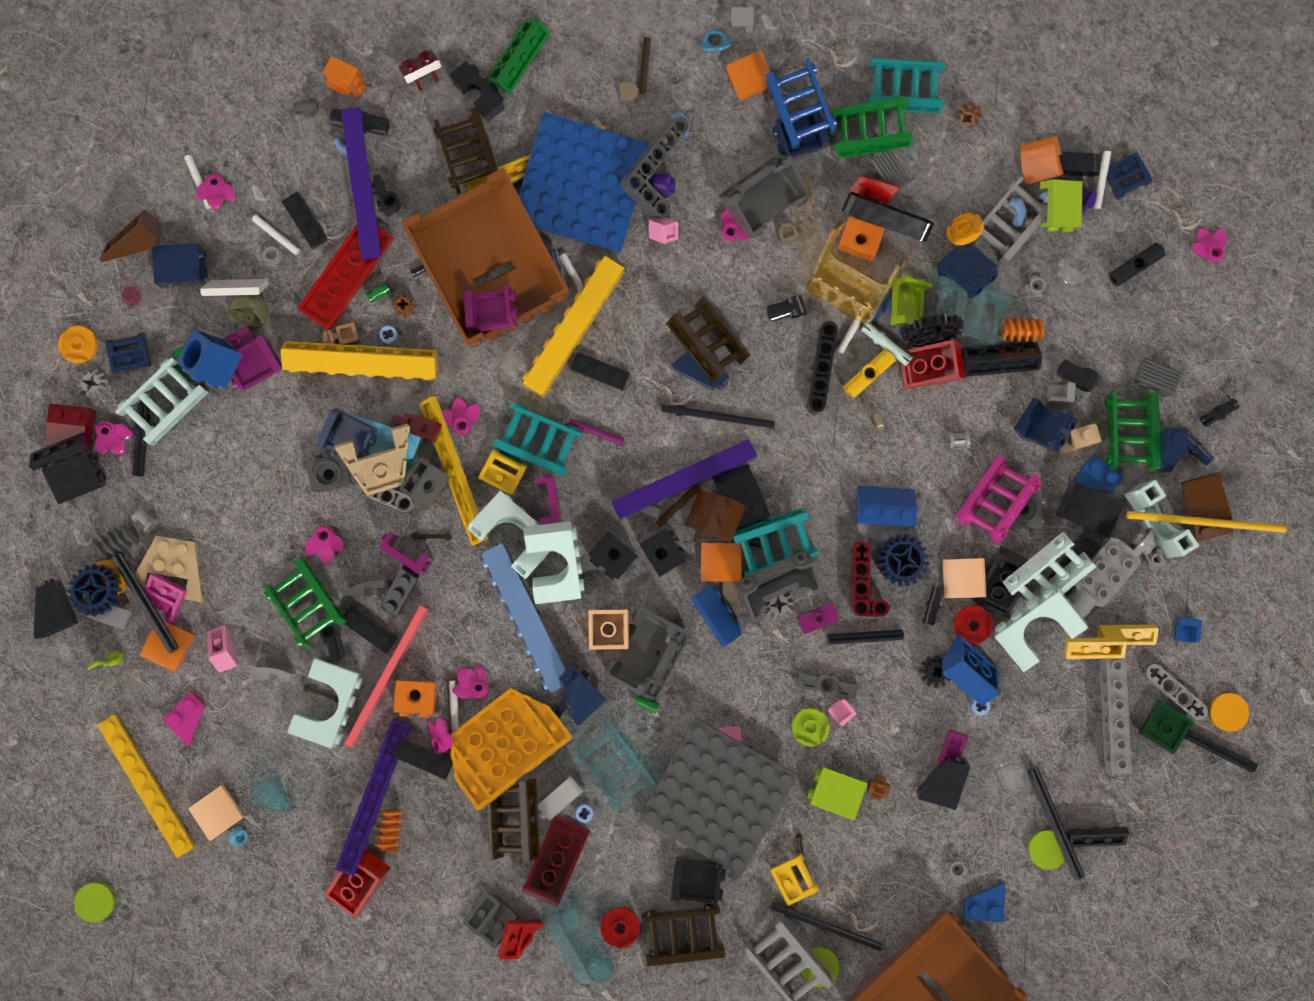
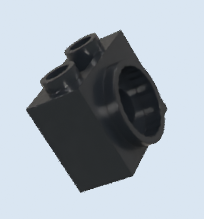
[639,528,687,578]
[588,531,638,580]

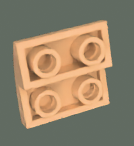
[943,558,986,598]
[189,785,245,841]

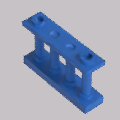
[765,58,837,150]

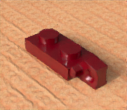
[391,413,442,443]

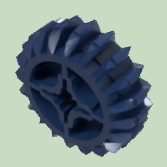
[877,535,929,586]
[67,564,123,617]

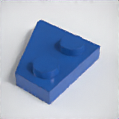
[1072,454,1124,492]
[963,883,1005,922]

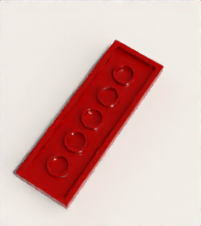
[297,224,394,330]

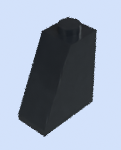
[33,579,78,639]
[916,755,970,810]

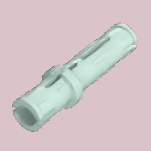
[861,322,913,366]

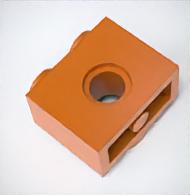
[323,56,366,99]
[837,216,885,261]
[394,680,438,718]

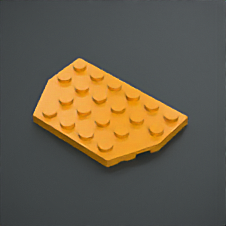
[450,688,573,812]

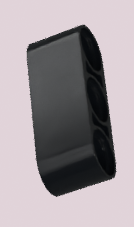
[1059,151,1100,177]

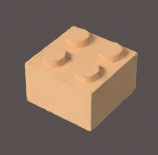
[588,610,629,650]

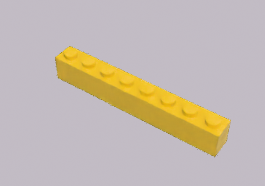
[522,256,624,398]
[281,341,438,380]

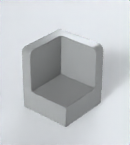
[730,7,754,33]
[1046,383,1076,405]

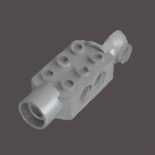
[1066,528,1157,618]

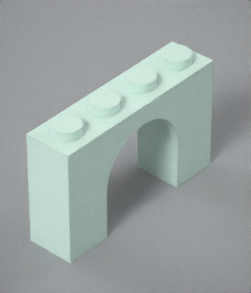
[1124,480,1199,558]
[467,491,550,579]
[524,521,584,604]
[994,586,1088,672]
[287,658,363,748]

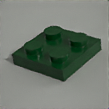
[1139,700,1194,754]

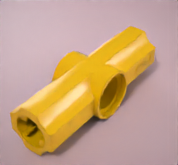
[842,348,896,399]

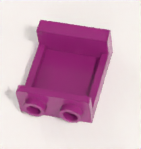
[464,284,518,334]
[231,335,282,391]
[535,474,562,525]
[379,532,434,576]

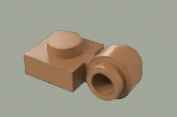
[321,322,359,345]

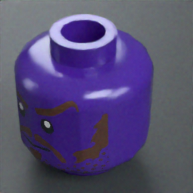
[648,173,676,198]

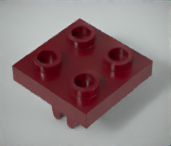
[398,50,442,91]

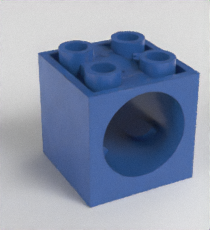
[177,328,243,388]

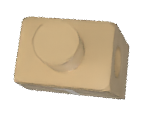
[1061,423,1101,454]

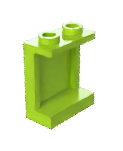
[1040,179,1082,232]
[890,275,933,328]
[807,766,868,821]

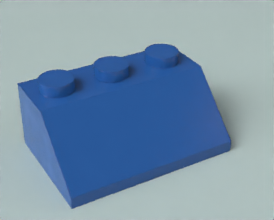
[855,486,917,528]
[690,586,743,647]
[942,635,1000,706]

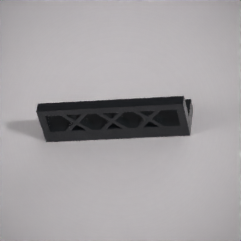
[961,341,1043,377]

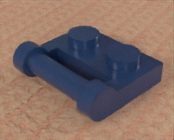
[1106,152,1152,200]
[105,332,151,373]

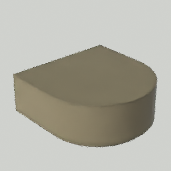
[618,82,638,104]
[778,222,800,245]
[872,412,885,432]
[722,582,740,601]

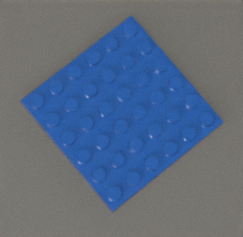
[519,111,649,254]

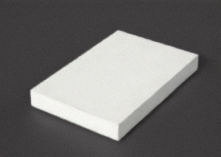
[200,279,268,296]

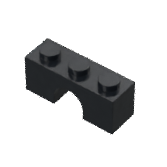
[449,61,505,122]

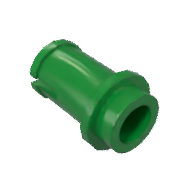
[365,282,391,303]
[634,695,660,714]

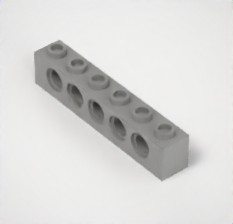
[1099,655,1132,774]

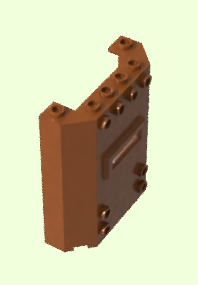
[401,168,570,348]
[846,909,1028,1001]

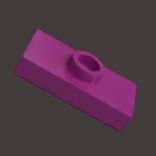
[224,325,255,349]
[797,602,840,635]
[936,729,969,766]

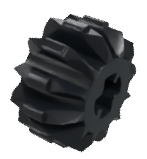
[919,655,951,688]

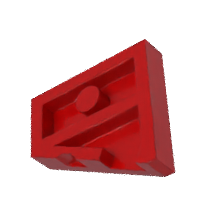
[849,175,901,204]
[498,920,544,960]

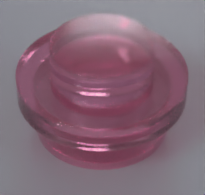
[122,287,141,306]

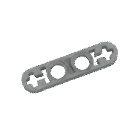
[1143,664,1208,720]

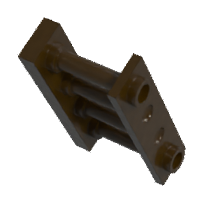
[433,107,498,194]
[666,295,751,384]
[487,778,540,862]
[642,903,726,967]

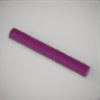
[569,418,624,446]

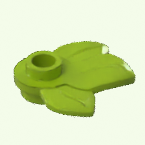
[87,650,124,671]

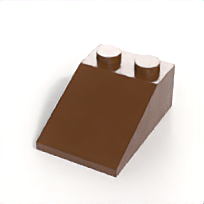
[99,209,162,262]
[1181,472,1233,542]
[684,490,746,542]

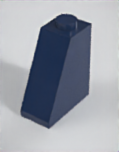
[670,352,729,392]
[1152,428,1187,472]
[559,665,607,726]

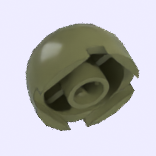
[227,295,268,328]

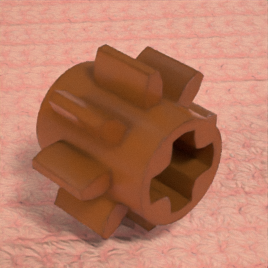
[957,102,982,127]
[392,293,417,319]
[867,775,890,801]

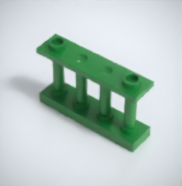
[832,96,914,159]
[1104,391,1161,471]
[262,558,347,649]

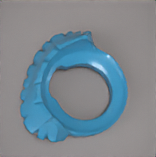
[701,30,732,53]

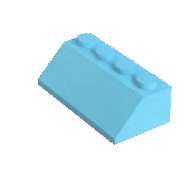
[347,412,424,474]

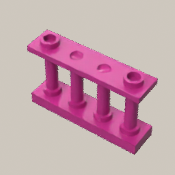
[955,455,1041,545]

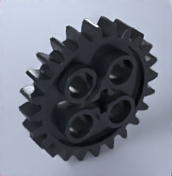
[901,313,964,348]

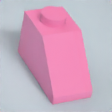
[207,625,237,673]

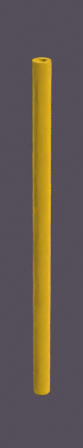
[1126,511,1287,533]

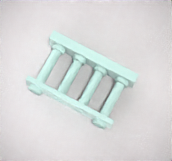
[115,358,209,446]
[1003,531,1096,606]

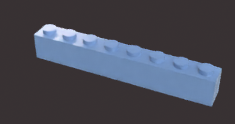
[481,543,567,693]

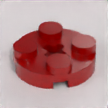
[953,606,993,645]
[600,907,640,949]

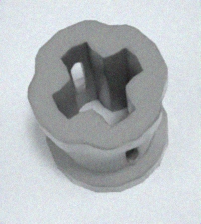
[947,431,970,449]
[131,507,158,533]

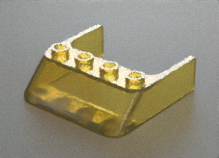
[807,220,907,324]

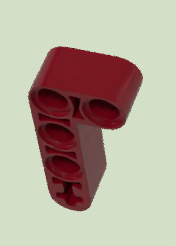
[850,541,890,617]

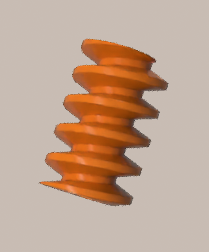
[1001,317,1044,342]
[374,809,404,852]

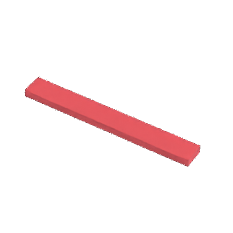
[345,606,429,747]

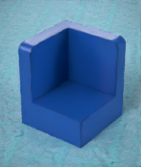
[1174,617,1202,643]

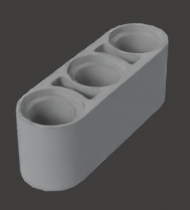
[360,487,416,513]

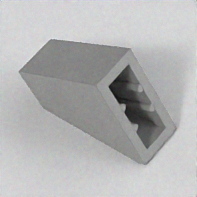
[537,773,585,821]

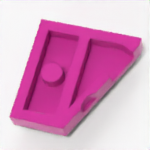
[144,573,187,624]
[162,691,206,746]

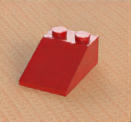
[900,340,966,389]
[324,848,391,919]

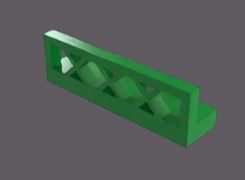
[486,18,550,94]

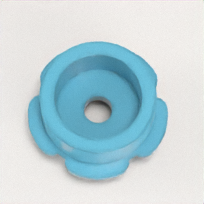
[228,827,247,846]

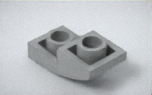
[85,605,132,630]
[250,667,296,683]

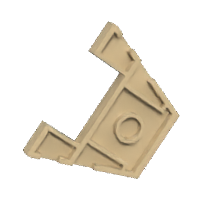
[334,424,410,496]
[127,536,204,602]

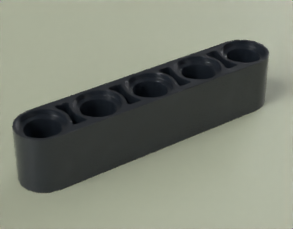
[842,192,934,242]
[807,321,838,415]

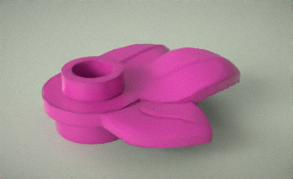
[196,173,235,211]
[721,209,750,241]
[1191,228,1227,263]
[442,398,480,435]
[95,421,133,455]
[305,526,344,564]
[452,664,489,699]
[428,717,453,753]

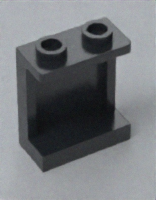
[41,450,107,505]
[670,857,726,906]

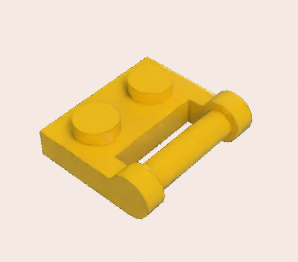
[478,448,528,496]
[770,854,820,905]

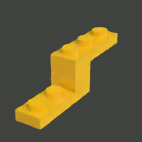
[1064,624,1159,659]

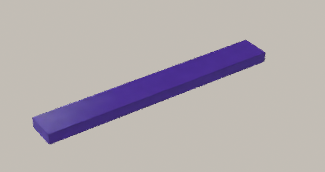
[341,107,382,260]
[611,439,757,520]
[335,718,411,877]

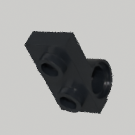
[371,174,401,217]

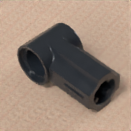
[766,295,807,323]
[1057,359,1099,392]
[319,623,346,661]

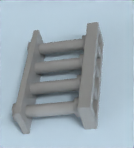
[980,176,1048,266]
[745,915,833,1001]

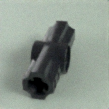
[330,108,390,136]
[1109,242,1166,287]

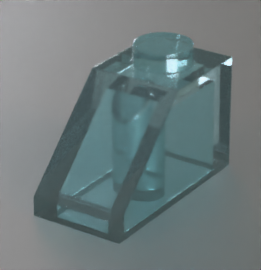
[250,776,296,813]

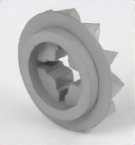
[76,369,108,399]
[764,592,794,620]

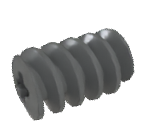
[92,522,139,559]

